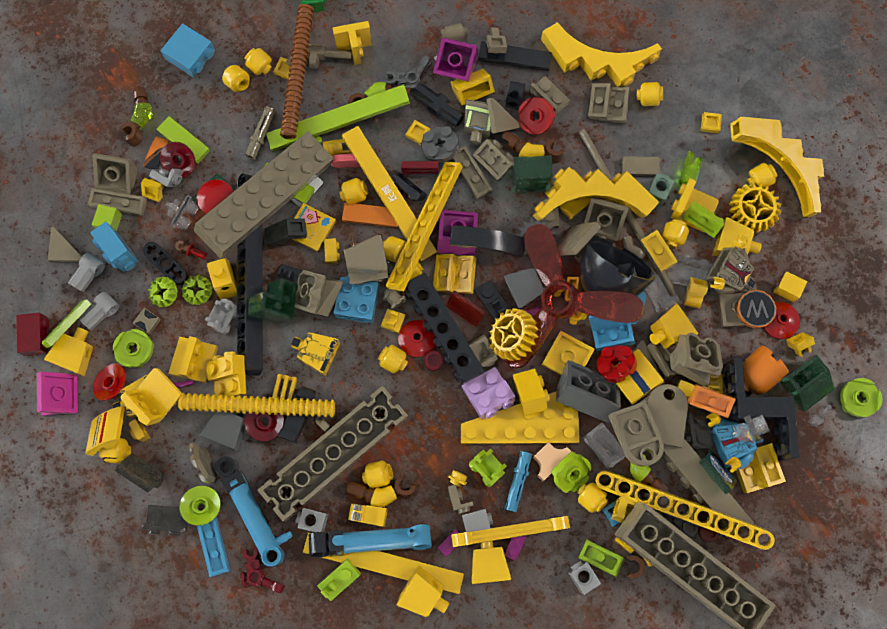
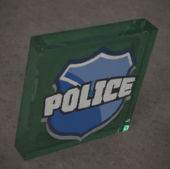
[700,449,737,494]

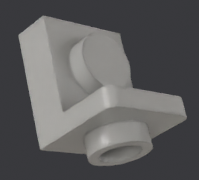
[149,168,183,187]

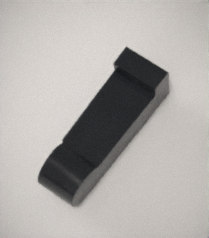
[277,386,316,444]

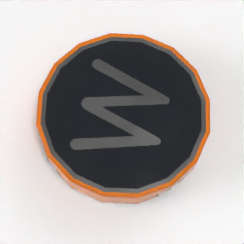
[736,290,776,329]

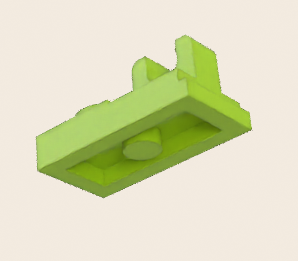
[682,201,725,238]
[317,558,361,601]

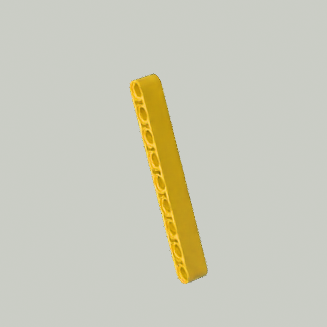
[596,470,775,550]

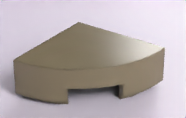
[314,416,332,432]

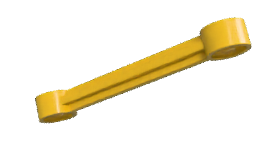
[451,516,570,547]

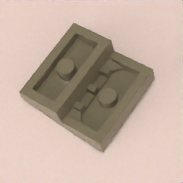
[588,83,630,123]

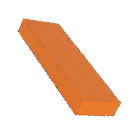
[342,202,398,228]

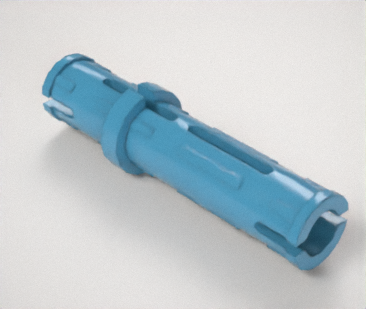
[504,451,533,512]

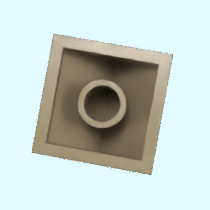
[92,153,138,195]
[583,197,629,241]

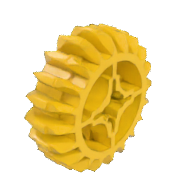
[729,183,782,233]
[488,308,539,361]

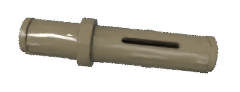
[245,106,275,160]

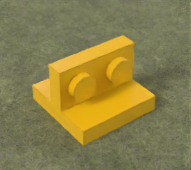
[332,21,372,65]
[168,336,218,383]

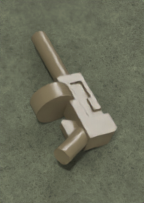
[286,43,352,69]

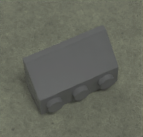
[556,360,621,423]

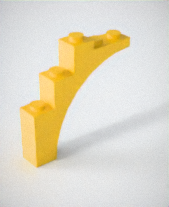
[541,22,662,87]
[730,117,824,218]
[533,167,659,221]

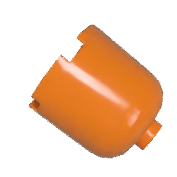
[743,345,789,395]

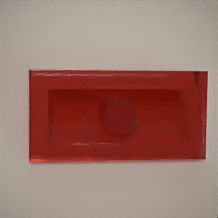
[446,291,485,327]

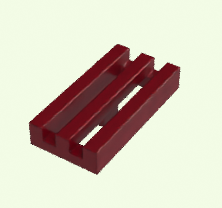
[401,161,439,175]

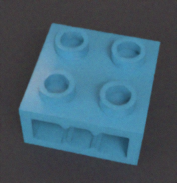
[161,23,215,77]
[90,222,139,272]
[334,275,380,324]

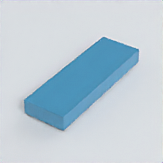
[197,516,231,577]

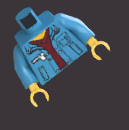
[706,413,763,473]

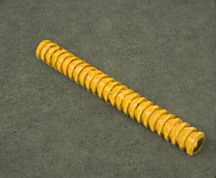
[178,393,335,418]

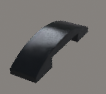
[449,226,525,257]

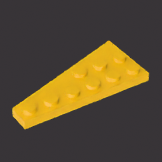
[461,392,579,444]

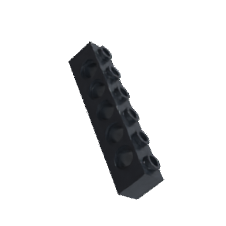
[404,272,484,384]

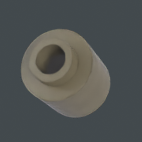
[441,23,468,42]

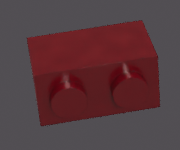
[16,312,50,356]

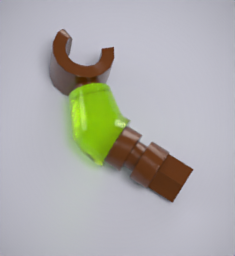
[119,86,152,147]

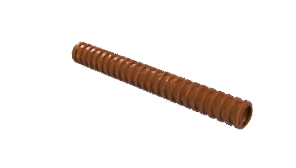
[280,4,314,139]

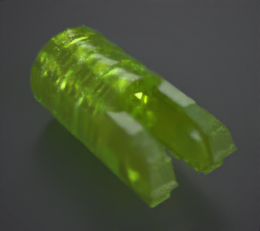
[679,151,703,185]

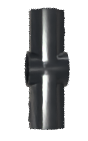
[412,83,465,128]

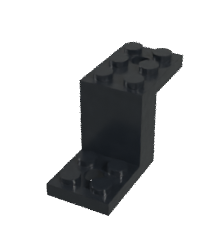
[721,358,799,461]

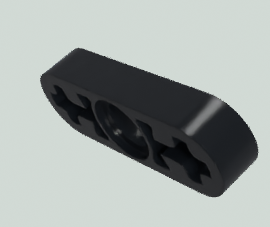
[143,242,188,286]

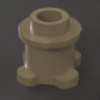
[383,289,407,311]

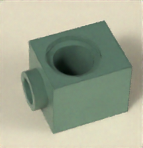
[648,174,674,206]

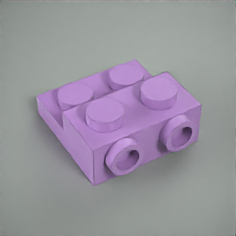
[462,367,515,420]

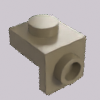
[468,335,498,367]

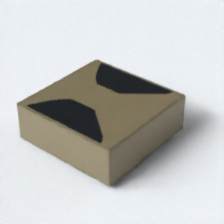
[133,308,161,335]

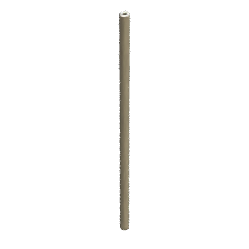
[579,129,683,306]

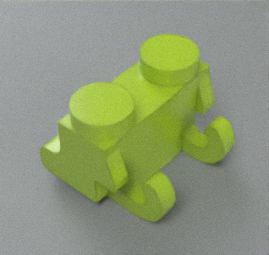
[469,449,507,487]

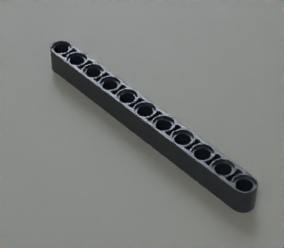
[237,173,263,376]

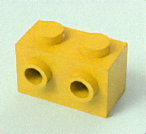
[513,369,550,416]

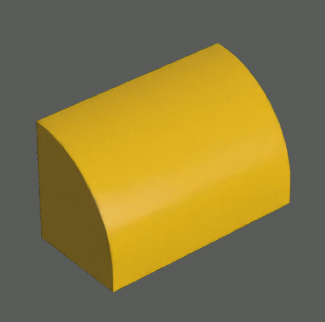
[450,69,495,105]

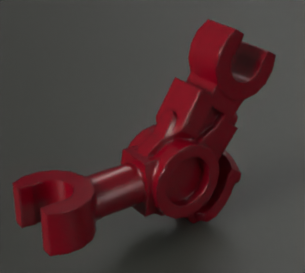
[240,547,285,594]

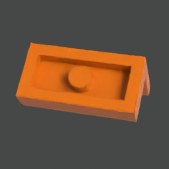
[686,384,735,418]

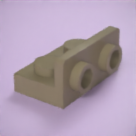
[529,76,570,115]
[473,139,517,181]

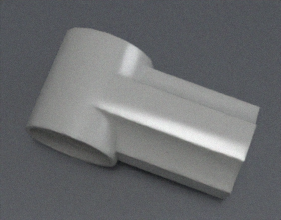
[68,252,106,292]
[78,292,119,331]

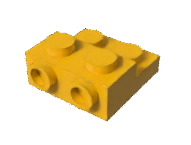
[206,352,246,397]

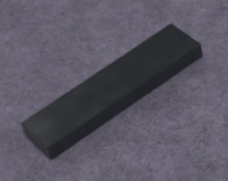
[478,41,552,71]

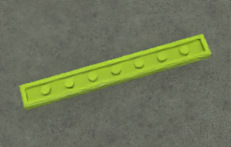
[266,85,410,151]

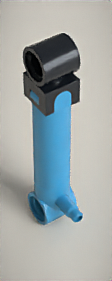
[215,456,293,566]
[309,524,432,558]

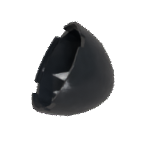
[580,237,656,306]

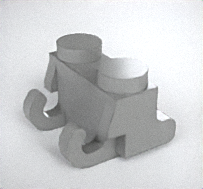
[205,298,237,335]

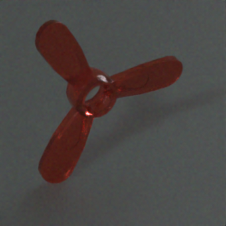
[505,224,644,369]

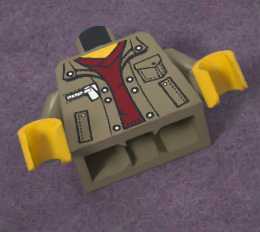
[706,235,755,294]

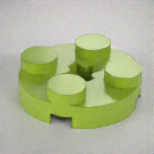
[113,329,154,368]
[840,378,882,418]
[552,452,591,493]

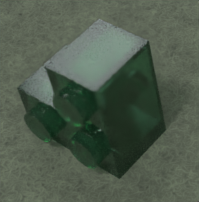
[248,278,297,324]

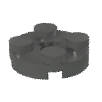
[422,126,459,163]

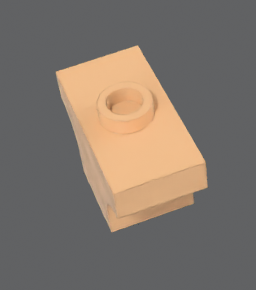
[533,442,571,482]

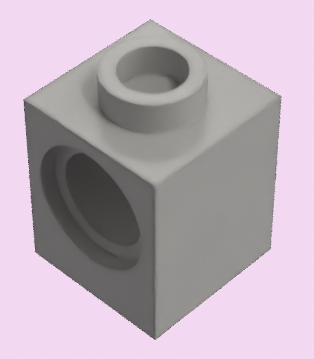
[296,508,329,532]
[462,509,493,532]
[568,561,601,595]

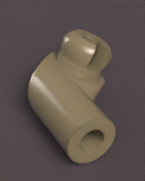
[622,236,646,259]

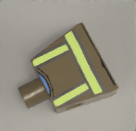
[465,99,492,145]

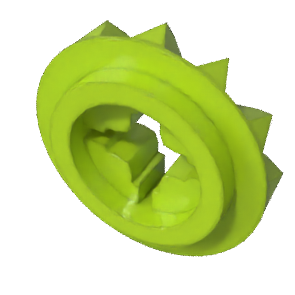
[181,275,212,305]
[148,277,177,307]

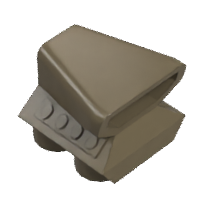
[344,235,389,285]
[292,270,343,317]
[670,333,723,387]

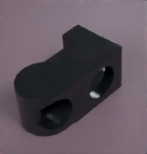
[505,80,526,110]

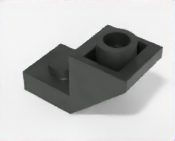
[264,218,307,247]

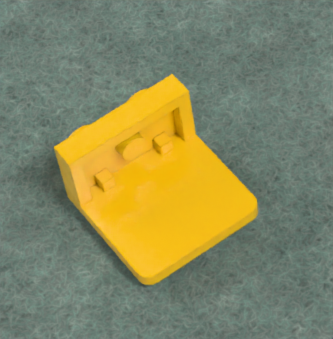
[670,178,719,232]
[120,368,182,426]

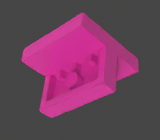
[37,372,78,417]

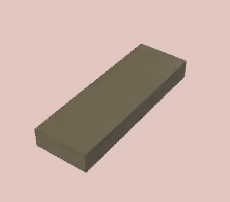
[452,145,493,200]
[87,188,148,216]

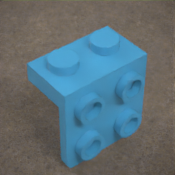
[589,307,635,351]

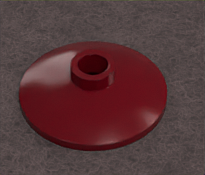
[160,142,196,178]
[244,412,284,441]

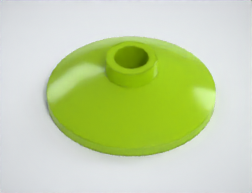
[180,486,221,526]

